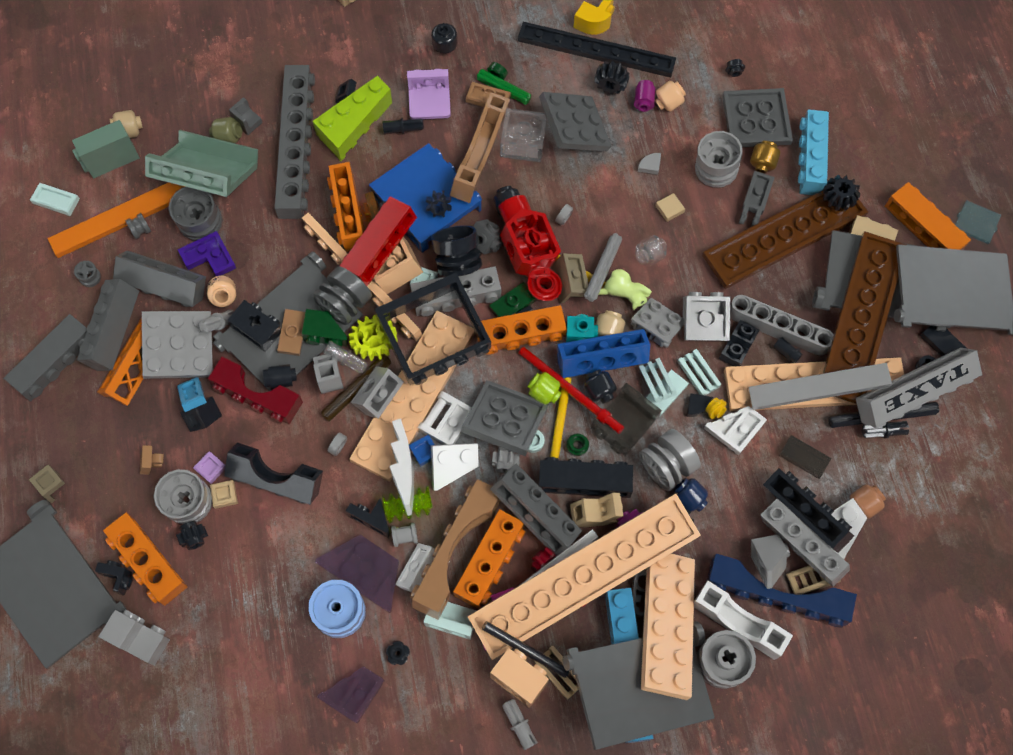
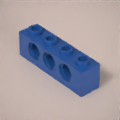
[557,329,650,378]

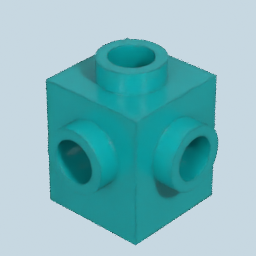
[566,314,598,342]

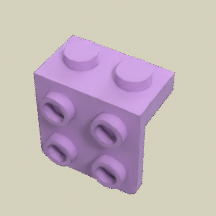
[407,69,451,119]

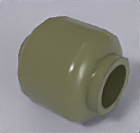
[209,117,242,144]

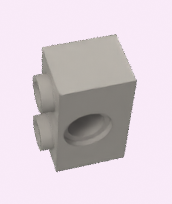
[351,366,404,419]

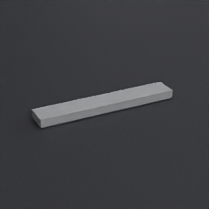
[749,363,892,410]

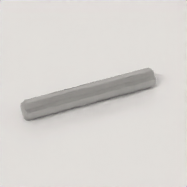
[584,233,622,302]

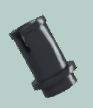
[773,337,803,363]

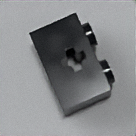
[227,300,281,352]

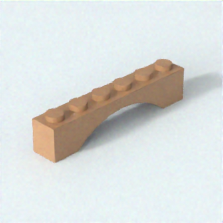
[450,92,510,203]
[410,479,501,620]

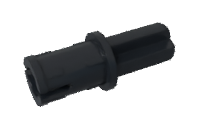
[382,118,424,134]
[861,421,909,439]

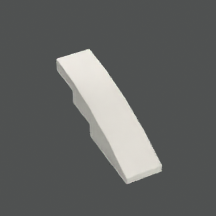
[390,418,414,516]

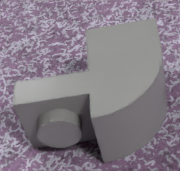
[313,352,344,394]

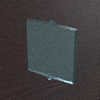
[956,200,1001,244]

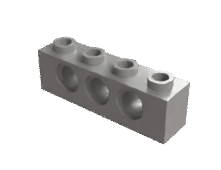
[761,499,850,587]

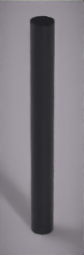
[482,621,570,678]

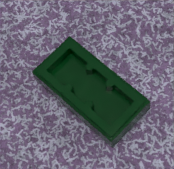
[489,282,537,318]

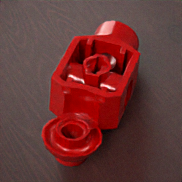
[498,195,562,301]

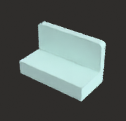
[424,602,476,640]

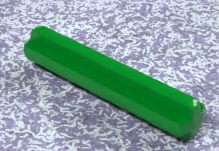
[477,69,531,105]

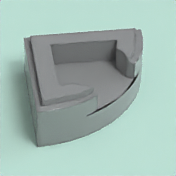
[637,153,661,175]

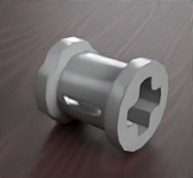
[391,522,418,547]

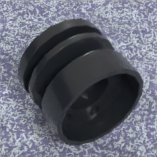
[431,226,482,277]

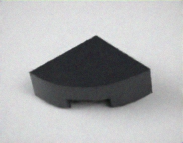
[687,393,713,417]

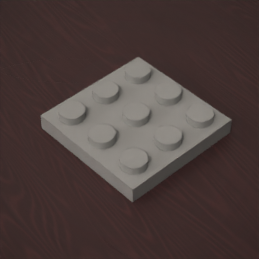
[142,311,213,379]

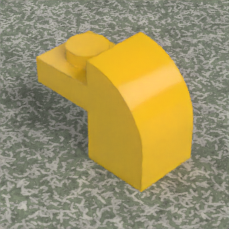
[573,0,615,35]

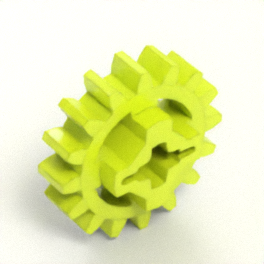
[349,315,398,361]

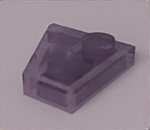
[317,666,385,724]

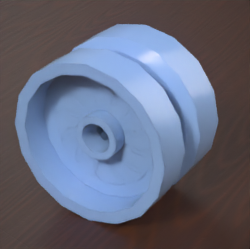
[309,580,366,638]

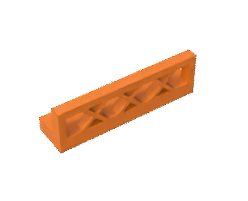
[97,317,143,406]

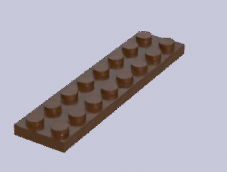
[702,191,868,289]
[823,231,907,404]

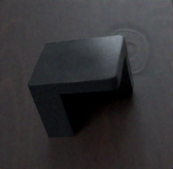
[180,396,222,432]

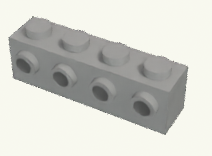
[410,266,501,316]

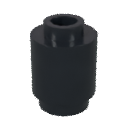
[263,364,297,389]

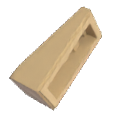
[786,565,841,595]

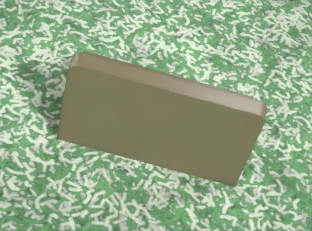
[552,253,589,303]

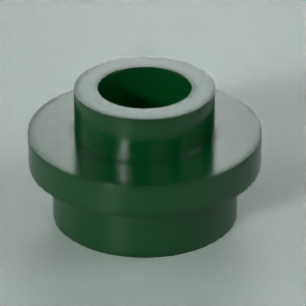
[566,433,589,456]

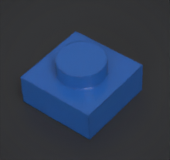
[409,434,435,467]

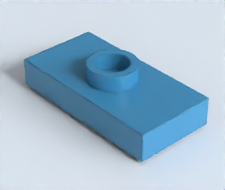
[177,377,207,412]

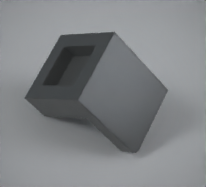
[229,98,263,135]

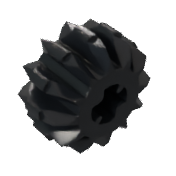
[594,60,630,95]
[823,175,860,212]

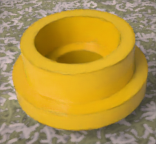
[706,398,727,419]

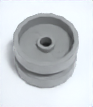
[697,630,756,689]

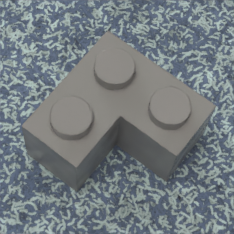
[98,609,170,666]

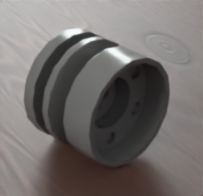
[169,187,223,241]
[312,266,372,325]

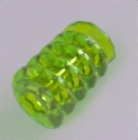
[382,485,433,523]

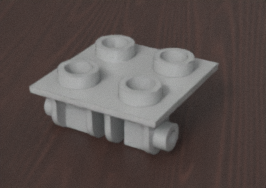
[630,298,685,348]

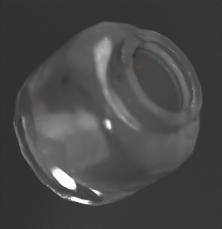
[635,235,667,267]

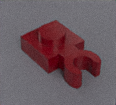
[531,547,555,573]

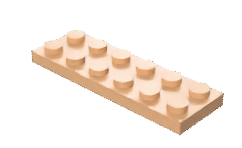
[641,554,695,700]

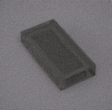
[779,435,832,479]

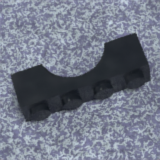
[224,442,323,505]

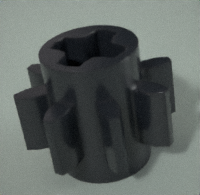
[426,190,452,218]
[176,521,208,550]

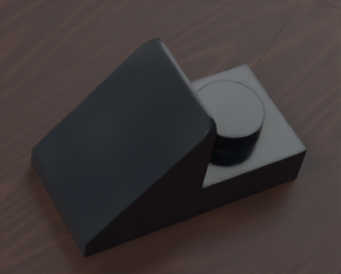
[346,498,390,538]

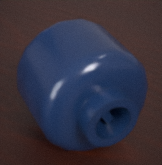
[673,478,708,512]

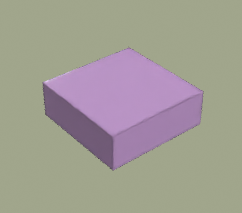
[193,451,226,484]

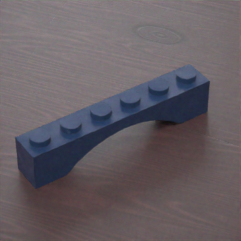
[706,554,857,628]

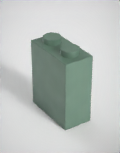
[72,120,140,179]

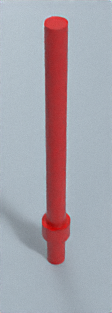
[519,347,625,434]

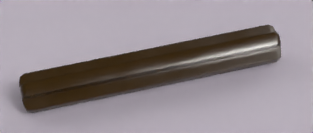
[321,354,391,422]

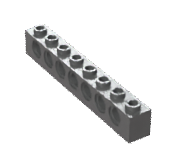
[275,65,315,219]

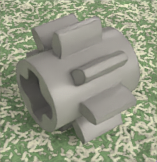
[492,447,520,473]

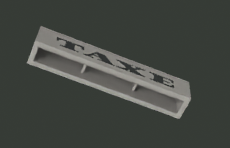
[856,348,982,428]

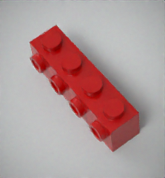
[340,196,417,286]

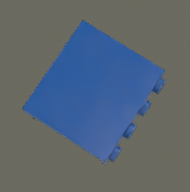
[369,143,482,253]

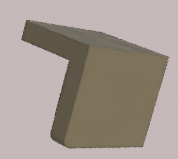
[29,465,65,503]

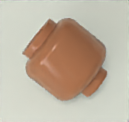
[850,484,886,519]

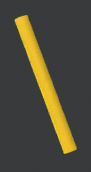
[550,377,572,459]

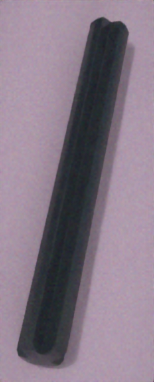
[828,402,940,428]

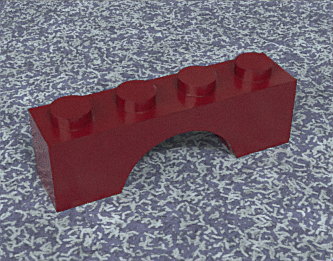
[208,356,303,425]

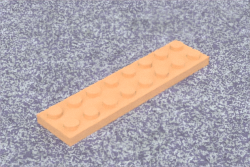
[349,311,476,482]
[724,358,904,412]

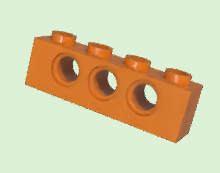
[476,305,567,355]
[103,512,188,606]

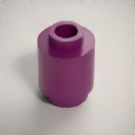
[634,80,656,112]

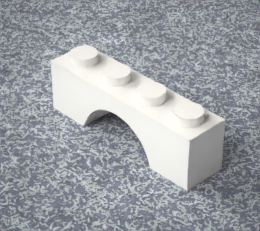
[694,581,793,660]

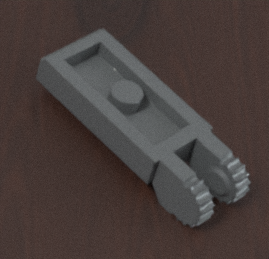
[739,171,775,227]

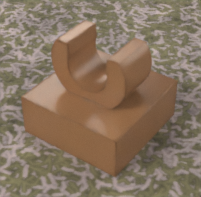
[140,445,164,475]

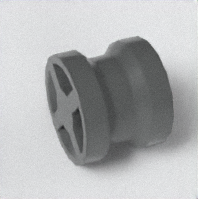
[125,213,151,239]
[74,261,101,287]

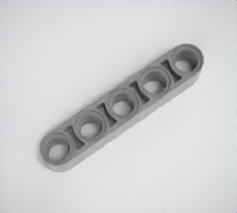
[730,295,834,356]

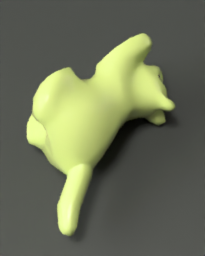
[599,269,652,310]

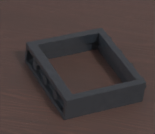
[374,273,491,385]

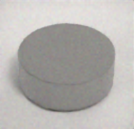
[555,204,573,226]
[328,432,347,456]

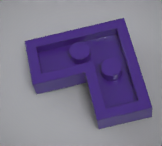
[178,231,236,276]

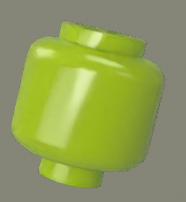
[527,372,561,404]

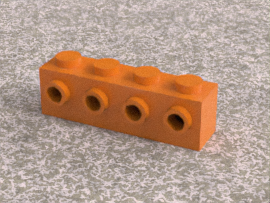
[327,162,364,252]
[453,509,526,610]

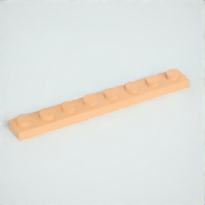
[302,213,422,342]

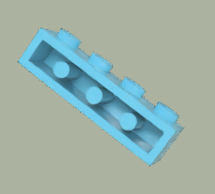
[798,110,829,195]

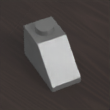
[751,534,790,589]

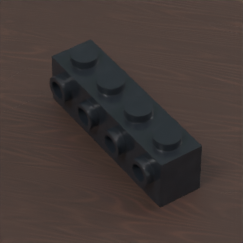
[539,457,633,498]
[763,468,854,553]

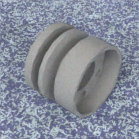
[695,131,742,187]
[639,429,701,491]
[154,469,212,524]

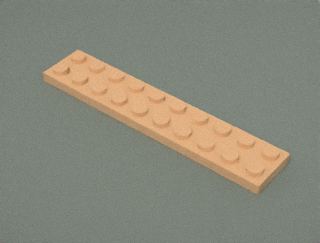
[467,494,701,660]

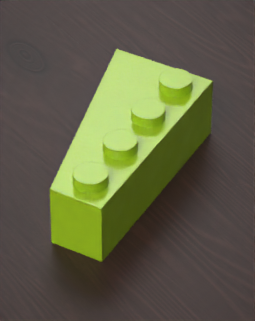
[313,75,392,161]

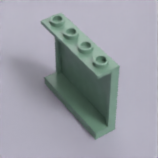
[145,130,258,197]

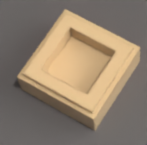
[655,193,685,222]
[210,480,238,509]

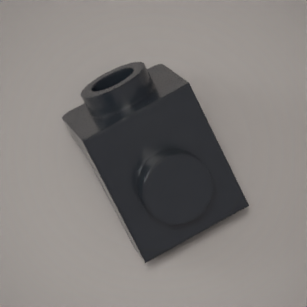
[95,560,133,595]

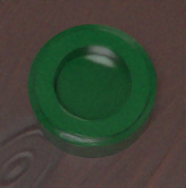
[487,62,508,80]

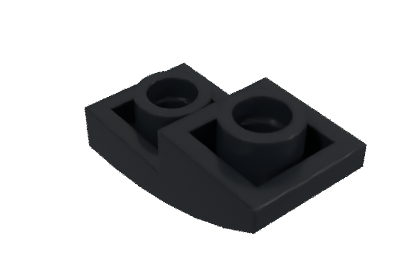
[719,320,760,367]

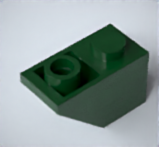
[302,309,348,348]

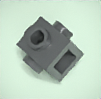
[473,219,502,254]

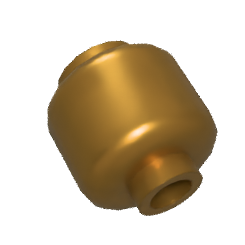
[750,141,780,173]

